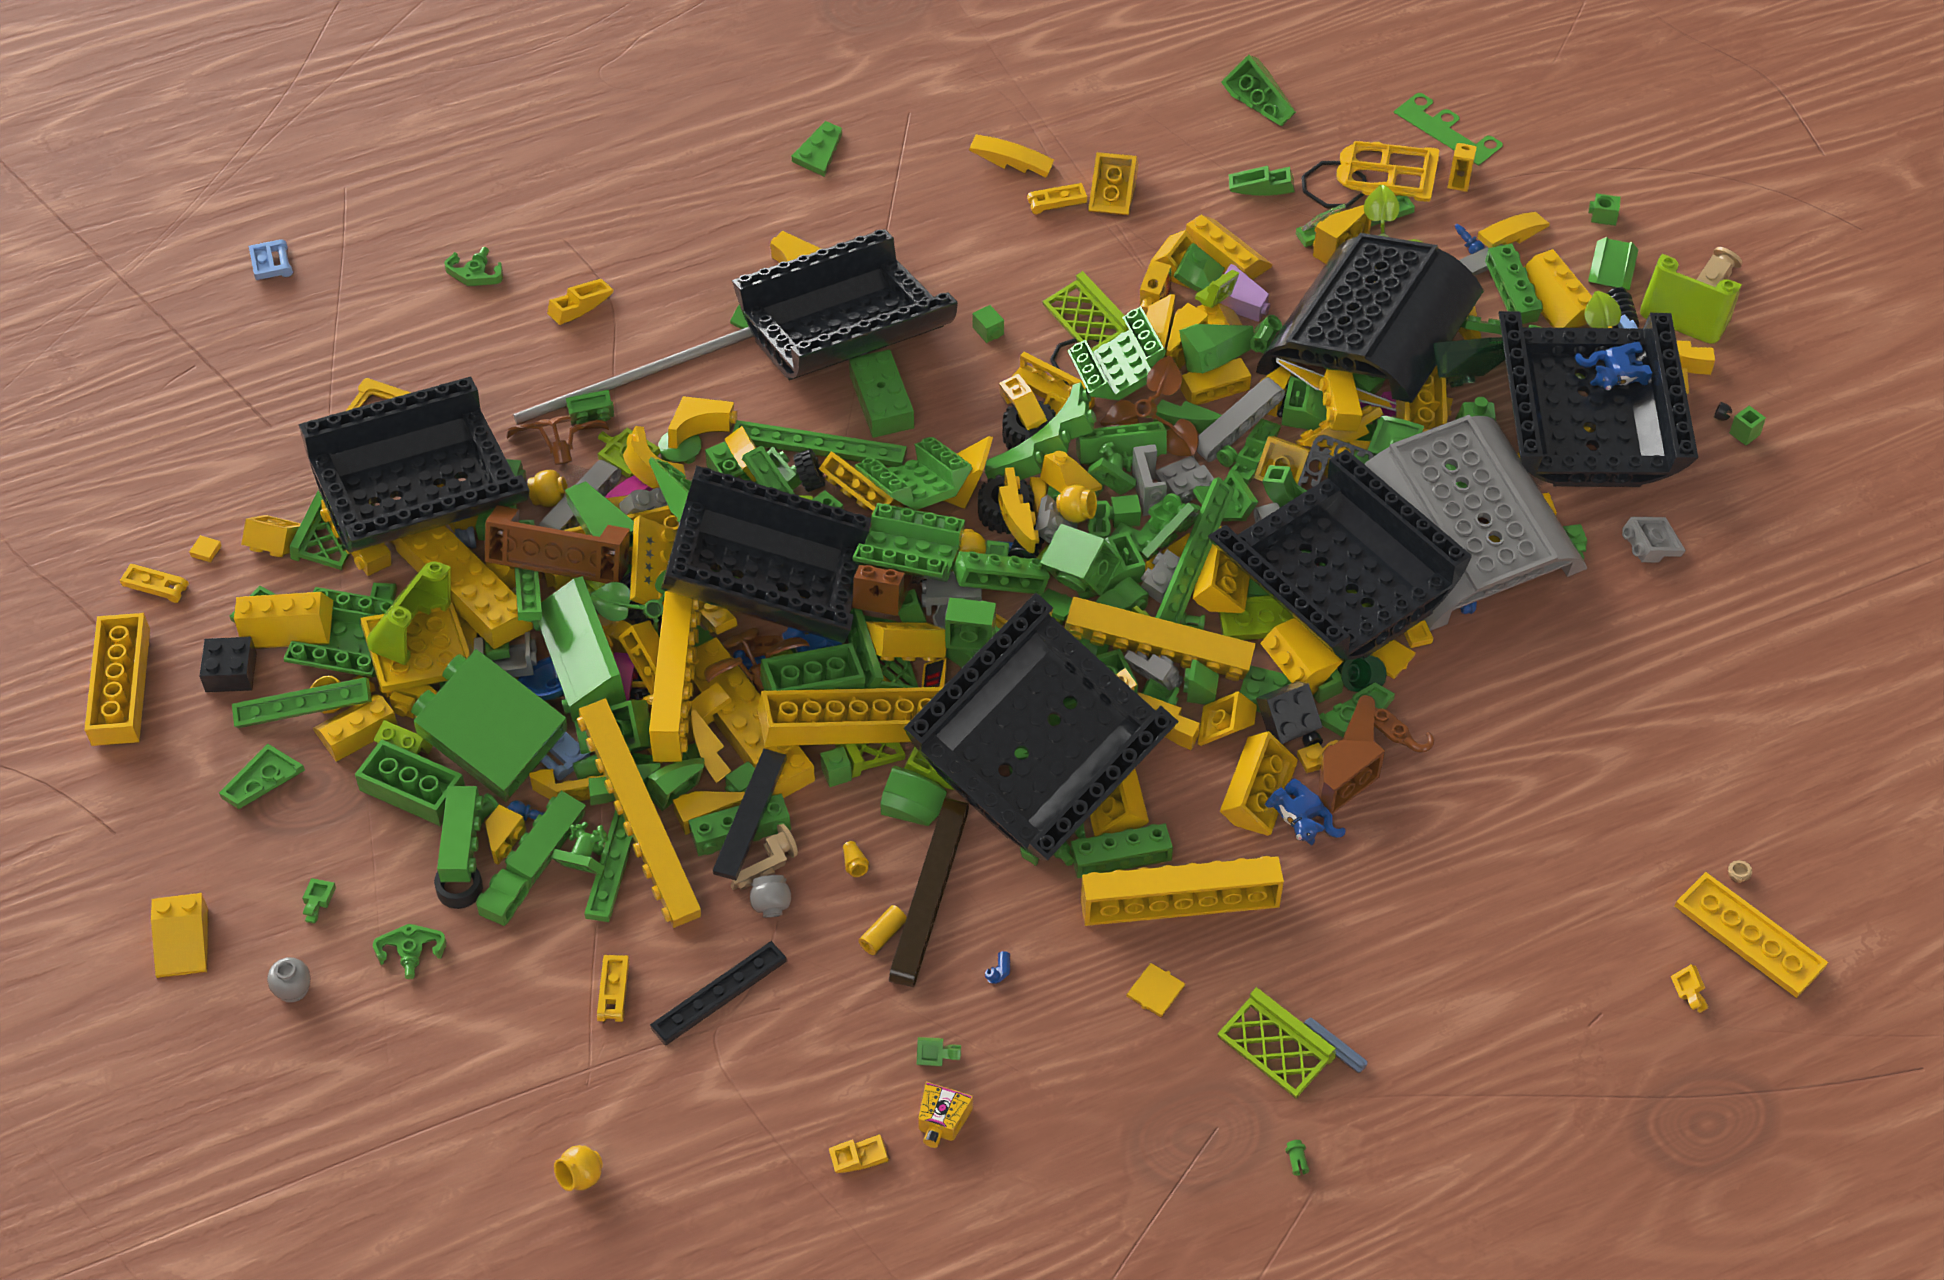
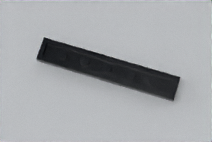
[712,749,787,881]
[650,941,787,1046]

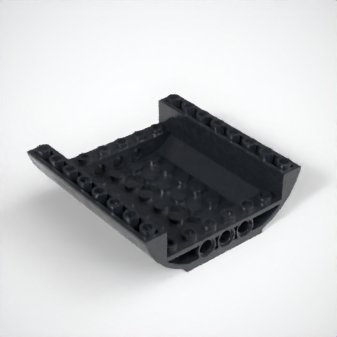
[732,229,958,380]
[1256,233,1484,403]
[1498,311,1698,487]
[299,376,530,553]
[1208,449,1472,660]
[661,465,871,643]
[904,593,1179,861]

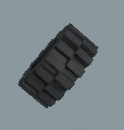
[793,449,826,492]

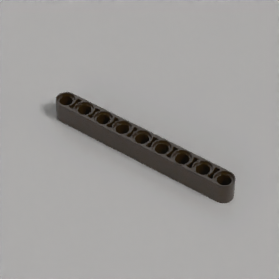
[889,798,969,987]

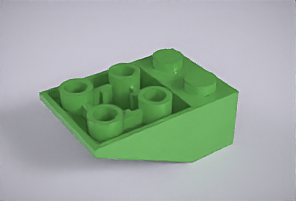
[1281,376,1327,431]
[1077,531,1146,599]

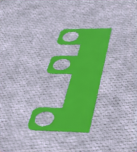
[1393,93,1503,165]

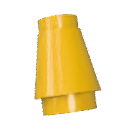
[842,841,869,877]

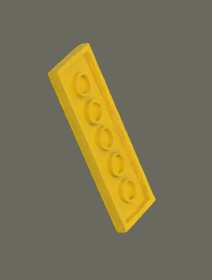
[1674,872,1828,998]

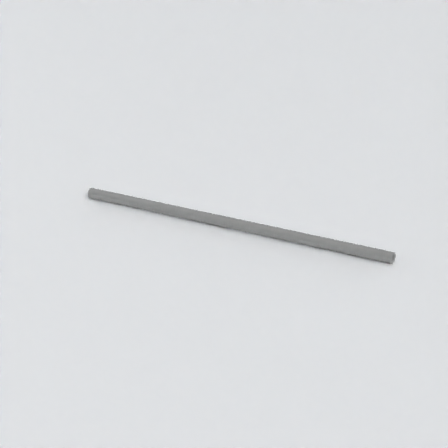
[513,327,753,424]

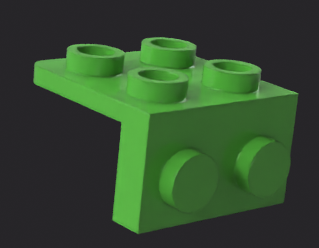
[566,390,614,425]
[1193,471,1258,521]

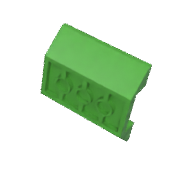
[1067,306,1166,400]
[855,437,972,510]
[853,503,965,582]
[283,587,394,677]

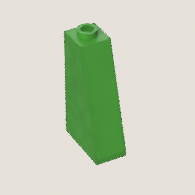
[565,481,634,548]

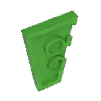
[791,121,842,177]
[1319,683,1395,737]
[219,744,305,809]

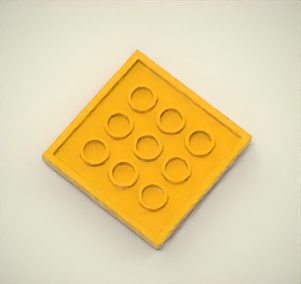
[361,602,470,693]

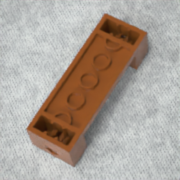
[853,504,931,616]
[485,505,630,584]

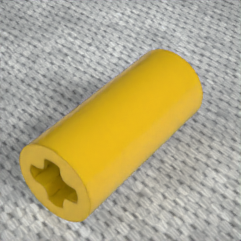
[858,905,907,955]

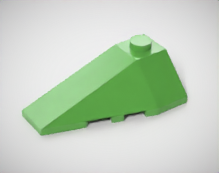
[1221,55,1296,126]
[1179,324,1254,373]
[649,457,691,522]

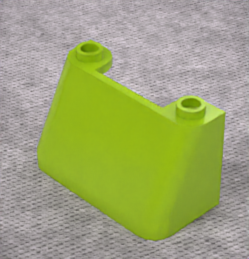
[1640,254,1742,344]
[367,562,451,665]

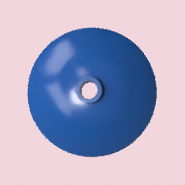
[518,657,564,701]

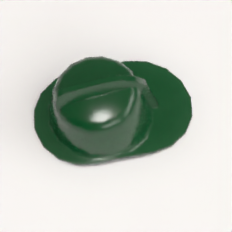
[1337,656,1387,692]

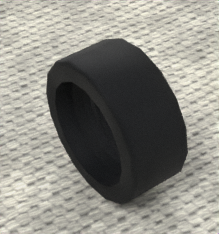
[434,867,483,909]

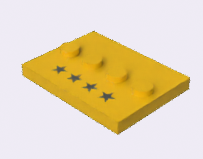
[630,516,677,605]

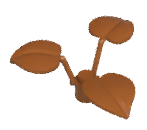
[1100,356,1199,456]
[506,416,609,465]
[704,628,809,691]

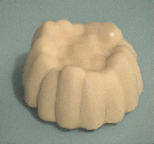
[1728,860,1752,883]

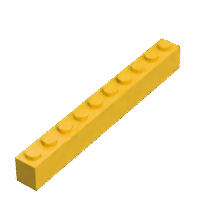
[576,698,701,928]

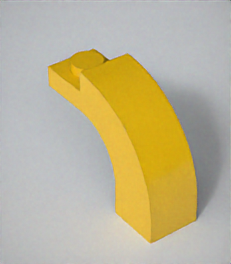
[623,426,686,489]

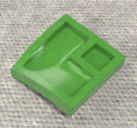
[1173,243,1225,292]
[1368,415,1424,456]

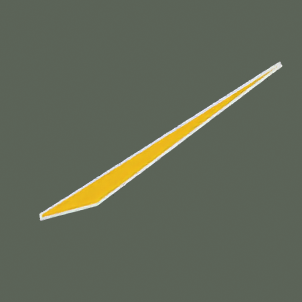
[1276,358,1396,411]

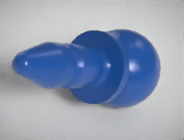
[1455,224,1485,254]
[507,800,545,821]

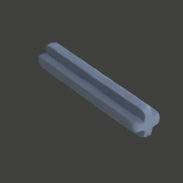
[1304,1018,1368,1073]

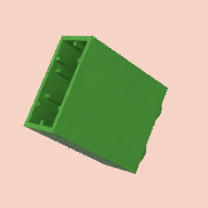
[411,649,567,802]

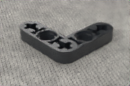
[1298,435,1374,489]

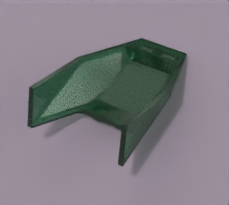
[1434,337,1505,388]

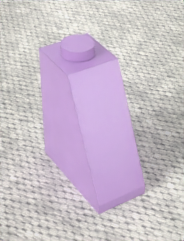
[1220,264,1270,322]

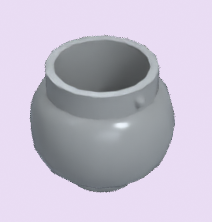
[750,875,791,918]
[267,957,311,1002]

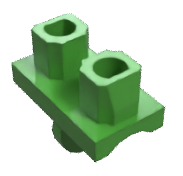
[1147,493,1181,530]

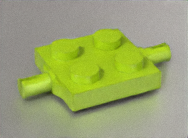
[598,428,660,478]

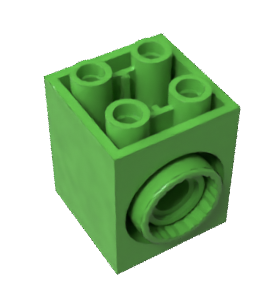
[1040,524,1122,597]

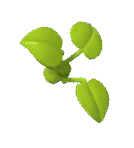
[1364,185,1423,243]
[1575,291,1621,379]

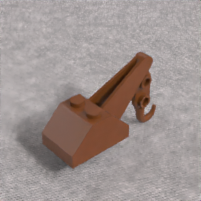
[1319,695,1434,815]

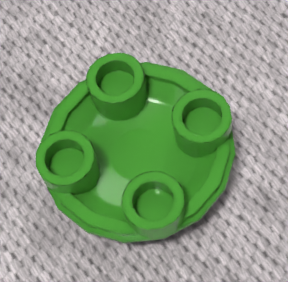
[658,432,701,464]

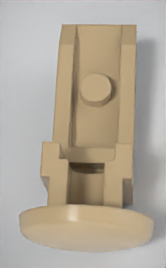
[1697,247,1742,287]
[731,824,798,890]

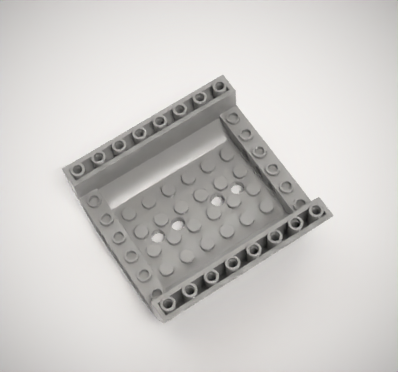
[1364,415,1587,631]

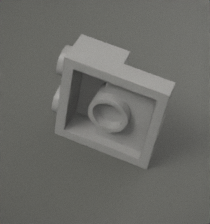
[1155,456,1214,504]
[1035,495,1078,544]
[1622,517,1686,562]
[1141,549,1194,604]
[1124,650,1183,690]

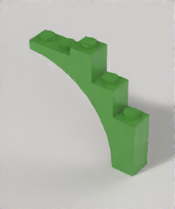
[985,382,1096,480]

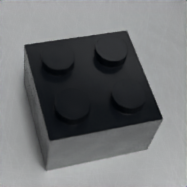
[199,637,257,693]
[1256,681,1323,744]

